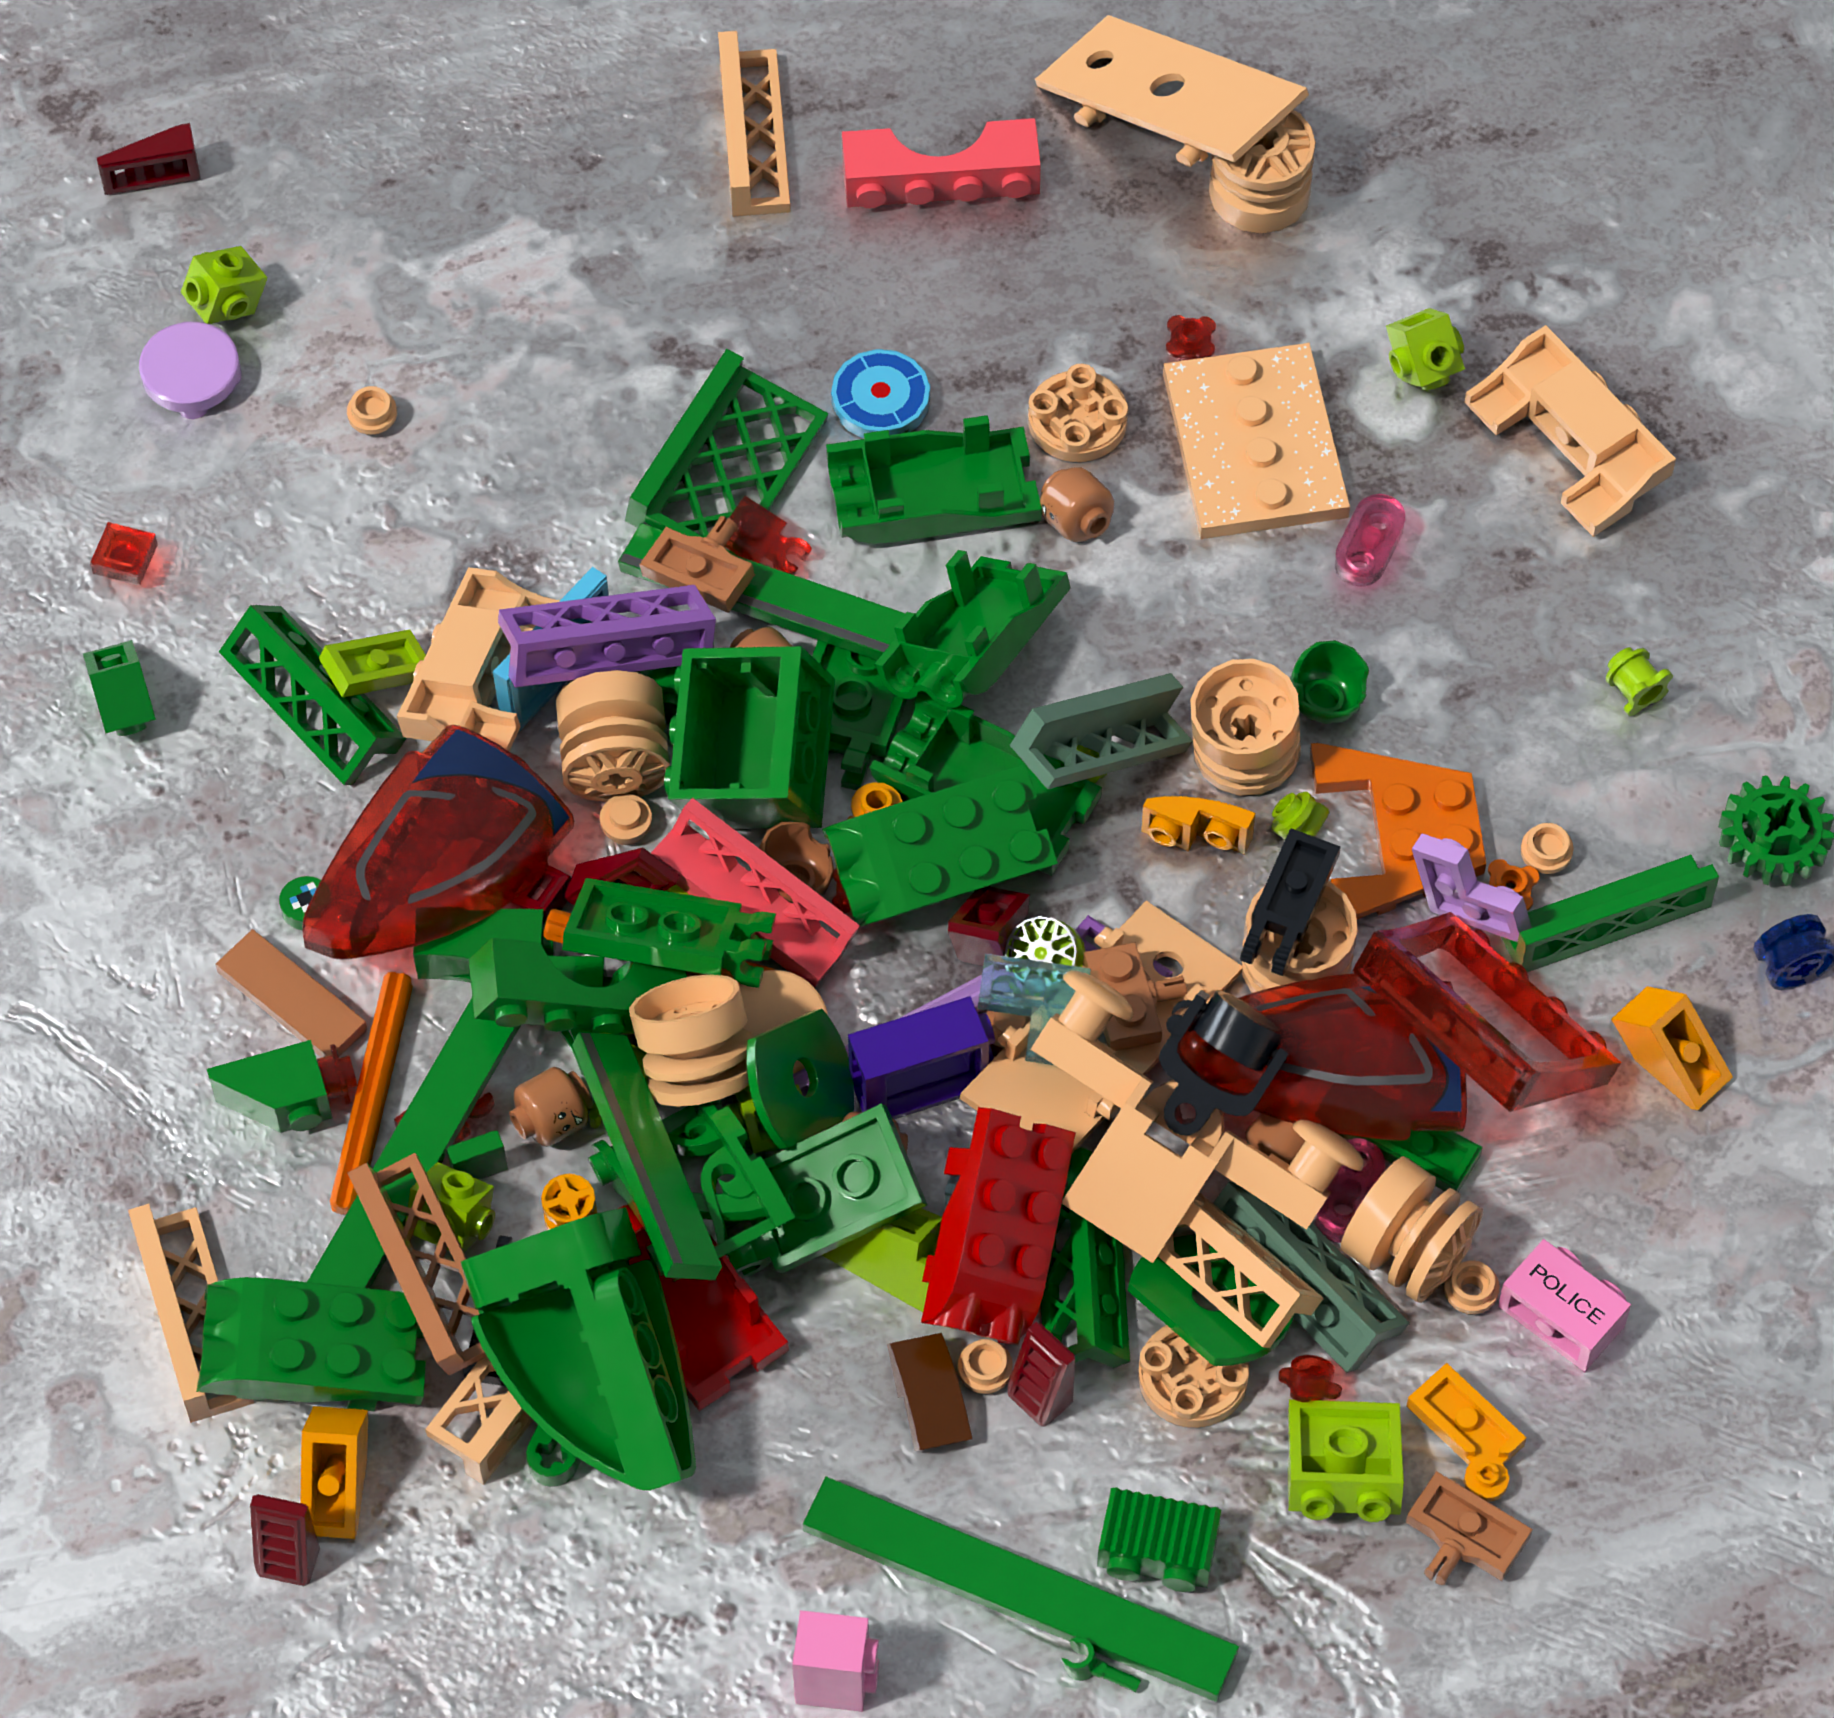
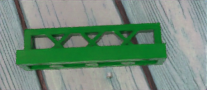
[219,605,407,785]
[1501,855,1719,975]
[1041,1147,1130,1368]

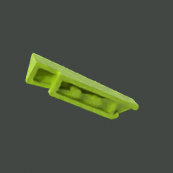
[822,1208,953,1329]

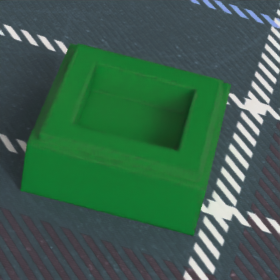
[446,1130,508,1180]

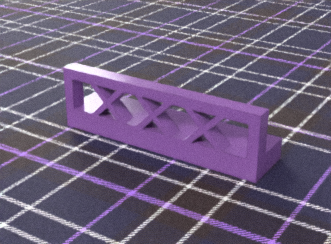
[498,585,716,688]

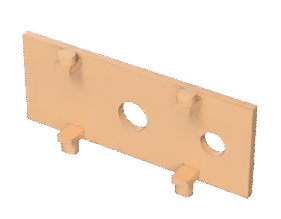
[1035,15,1309,167]
[960,901,1242,1153]

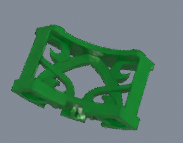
[588,1099,796,1282]

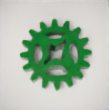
[1718,775,1834,886]

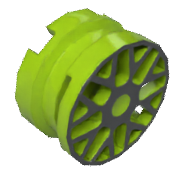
[1004,916,1086,993]

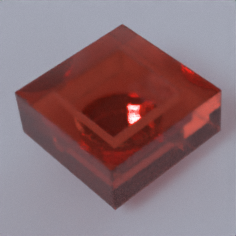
[90,522,158,586]

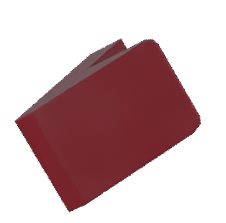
[948,886,1030,968]

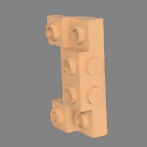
[1465,325,1676,537]
[397,567,560,755]

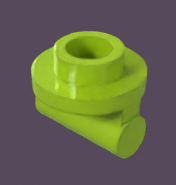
[1271,792,1330,840]

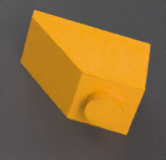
[1611,986,1733,1111]
[300,1406,368,1539]

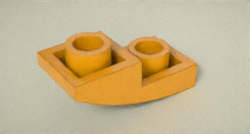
[1141,796,1256,855]

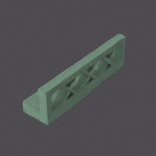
[1010,673,1193,789]
[1213,1181,1409,1373]

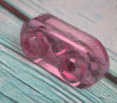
[1334,494,1405,587]
[1315,1138,1385,1243]

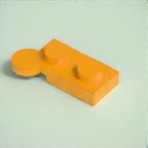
[1406,1363,1527,1502]

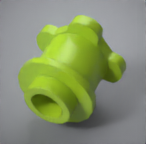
[1606,647,1673,716]

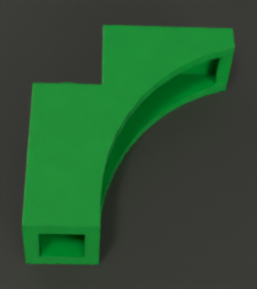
[413,908,612,1075]

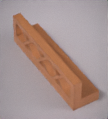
[348,1153,487,1376]

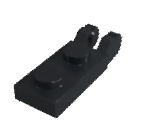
[1240,828,1341,976]

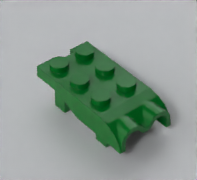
[826,415,1042,544]
[874,550,1071,708]
[869,691,1102,876]
[822,763,1058,927]
[196,1277,426,1411]

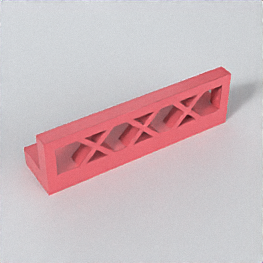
[651,798,860,988]

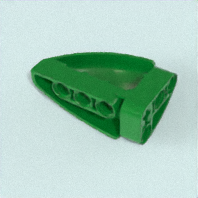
[460,1207,696,1490]

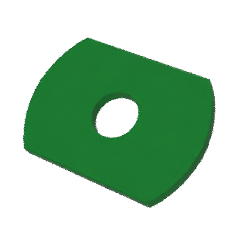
[746,1008,854,1149]
[1127,1234,1294,1366]

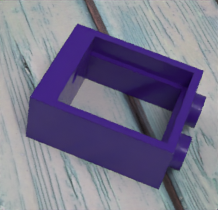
[848,996,995,1119]

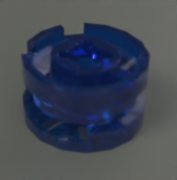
[1753,914,1834,991]

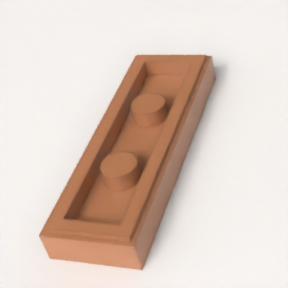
[215,929,368,1065]

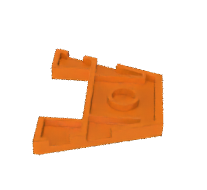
[1310,743,1486,919]

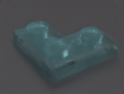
[977,953,1091,1065]

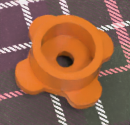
[1488,859,1539,911]

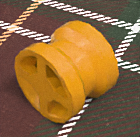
[541,1173,597,1230]

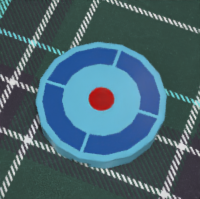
[831,349,930,439]

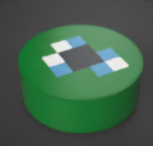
[279,876,333,930]

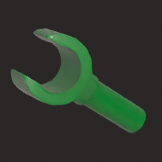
[1062,1637,1141,1693]

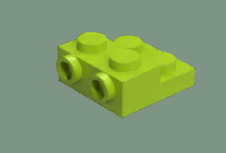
[1287,1399,1404,1522]

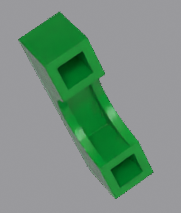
[469,938,687,1035]

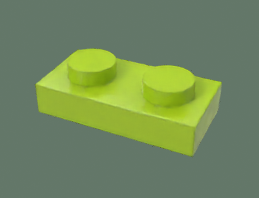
[318,629,426,697]

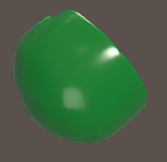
[1290,640,1369,724]

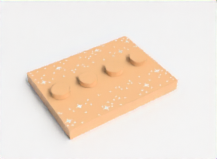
[1163,343,1350,539]

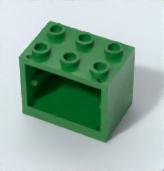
[664,646,835,829]

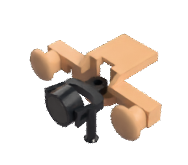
[1031,970,1363,1263]

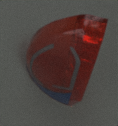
[302,724,575,959]
[1180,970,1467,1140]

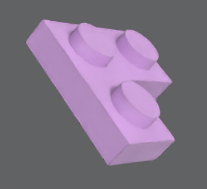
[1412,833,1532,942]

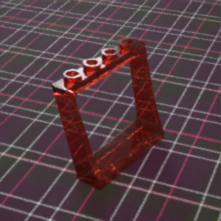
[1352,912,1622,1112]

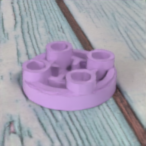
[139,321,242,419]

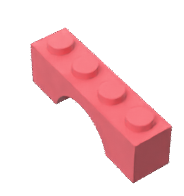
[842,118,1041,208]

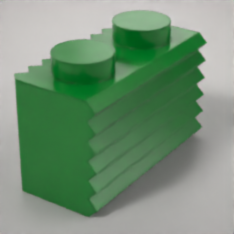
[1097,1487,1221,1592]

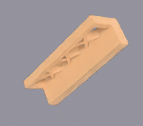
[718,31,791,216]
[1158,1192,1324,1348]
[128,1204,254,1423]
[425,1357,533,1485]

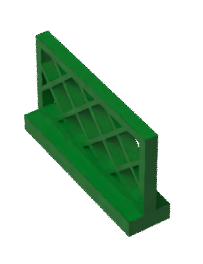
[625,348,829,557]

